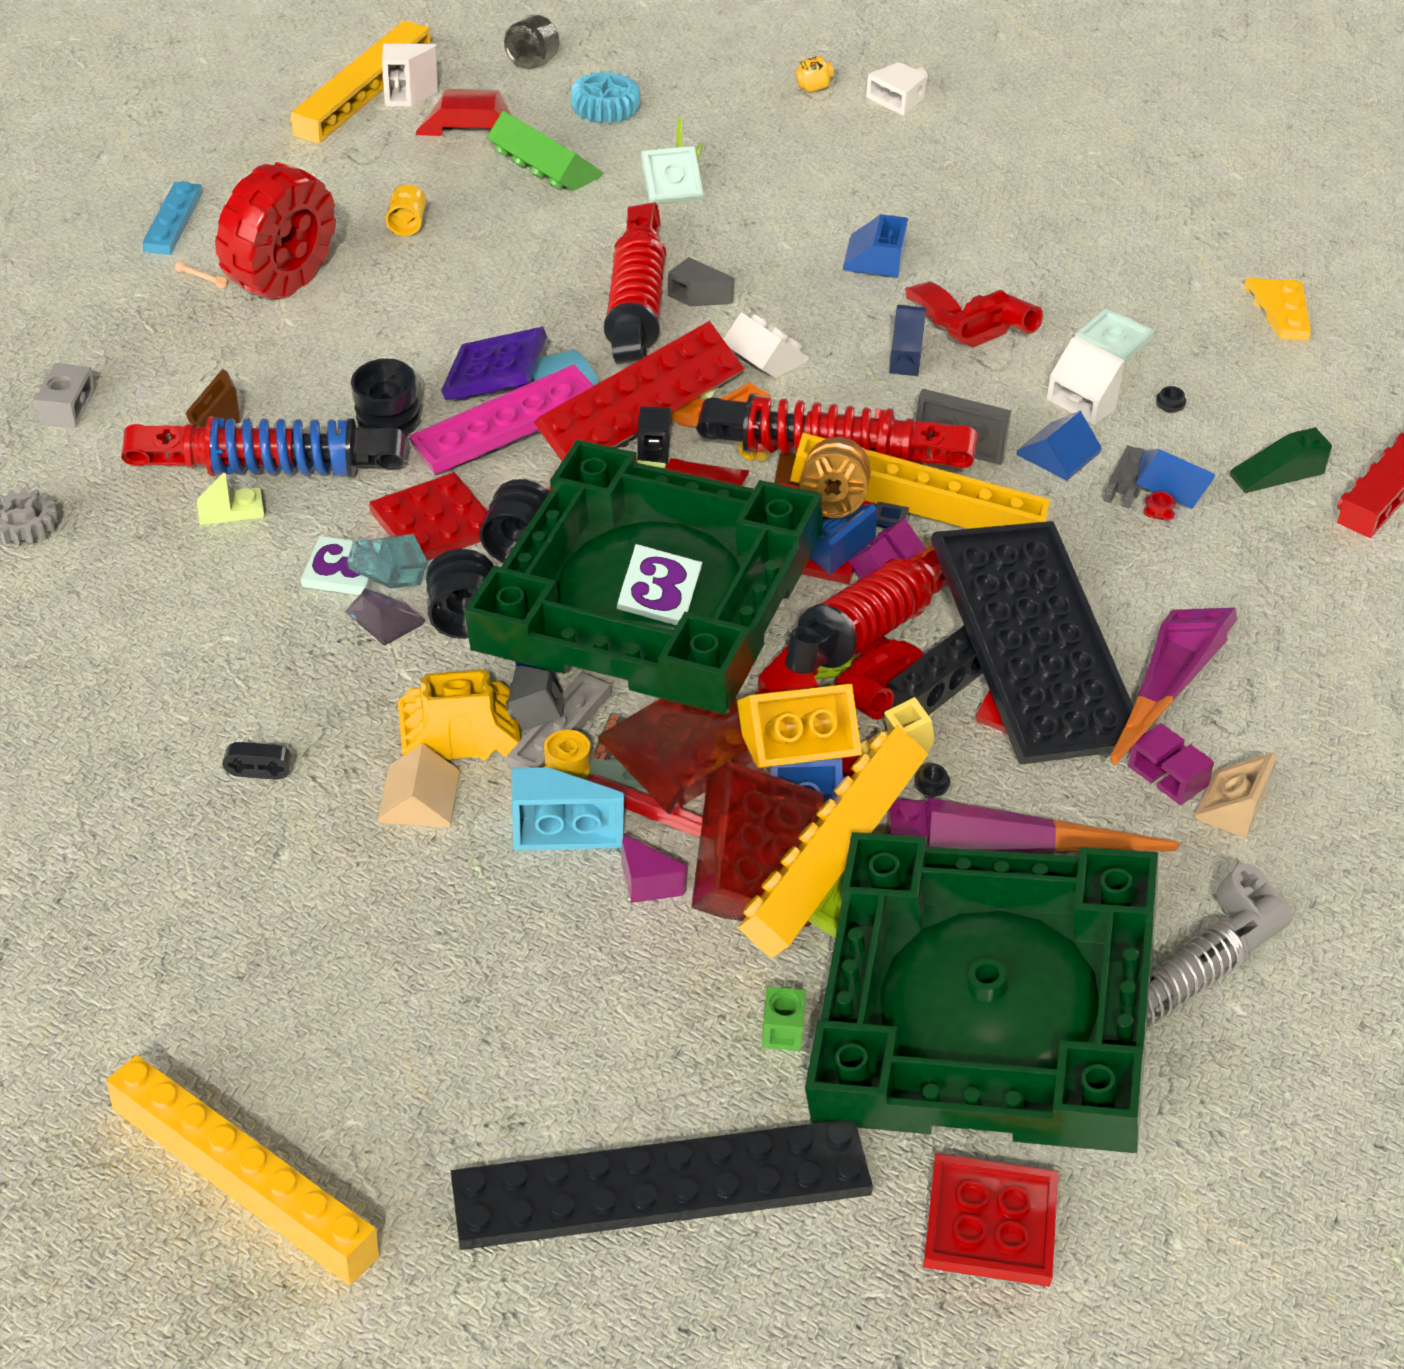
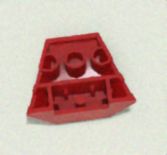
[416,89,511,136]

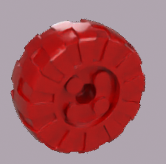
[215,162,336,299]

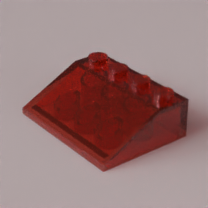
[597,698,754,815]
[691,760,824,927]

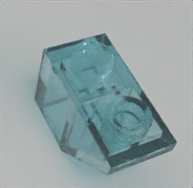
[346,534,428,589]

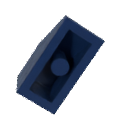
[889,305,926,376]

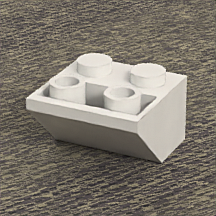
[382,44,438,106]
[724,312,809,378]
[1047,336,1125,425]

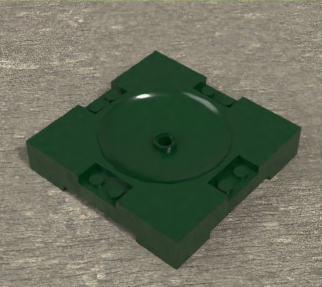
[464,439,823,715]
[805,832,1158,1153]

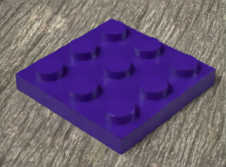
[441,326,547,401]

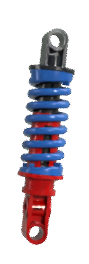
[121,416,405,478]

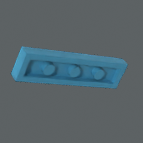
[142,181,202,255]

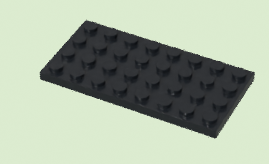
[930,521,1145,765]

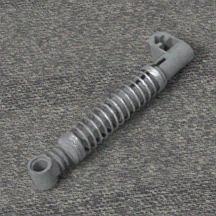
[1146,864,1293,1030]

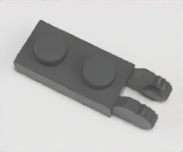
[1104,445,1145,508]

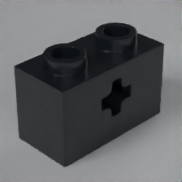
[637,406,671,465]

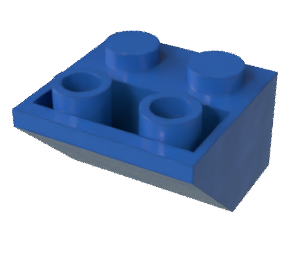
[843,214,908,277]

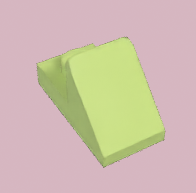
[197,473,264,525]

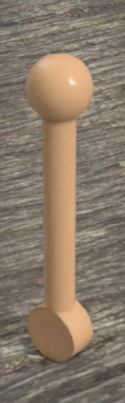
[175,261,227,288]

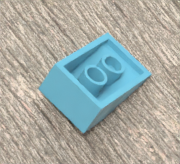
[512,767,624,850]

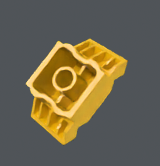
[398,669,521,761]

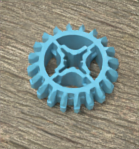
[571,71,640,125]

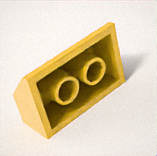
[737,684,862,768]

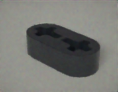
[222,742,293,780]

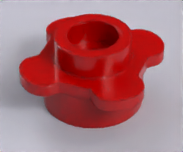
[1143,491,1176,520]

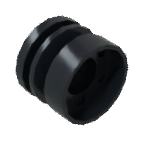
[351,358,420,436]
[479,479,550,563]
[426,548,494,639]

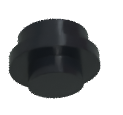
[1156,386,1186,413]
[914,764,950,797]

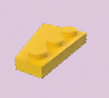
[1244,277,1311,340]

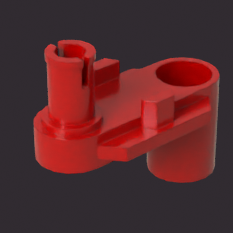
[933,290,1043,348]
[835,636,923,720]

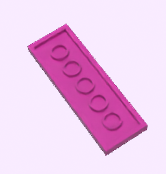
[409,364,594,475]

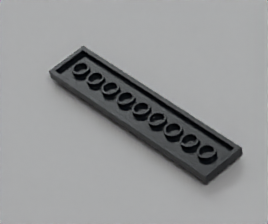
[450,1120,873,1250]

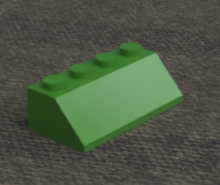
[487,111,603,191]

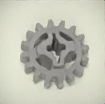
[0,488,58,545]

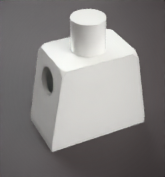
[866,63,928,115]

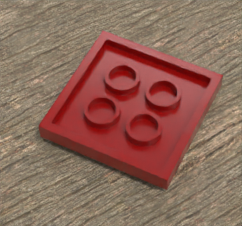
[369,472,487,566]
[923,1153,1059,1287]

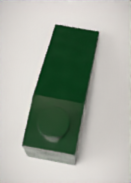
[1229,427,1332,493]

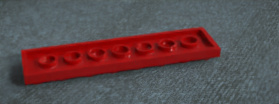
[534,321,744,461]

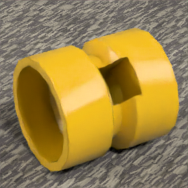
[385,184,427,236]
[544,729,590,780]

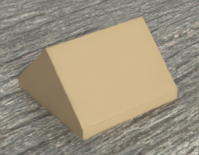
[378,743,460,827]
[1194,752,1277,838]

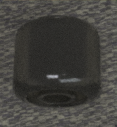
[503,14,560,69]

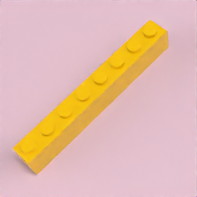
[290,20,431,144]
[790,433,1050,529]
[738,725,929,958]
[106,1054,379,1286]

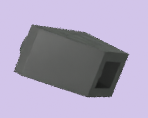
[667,257,735,307]
[506,666,564,731]

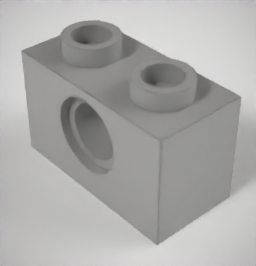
[33,363,95,428]

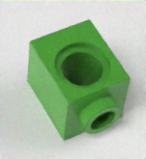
[762,986,806,1051]

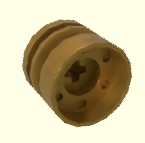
[799,437,871,518]

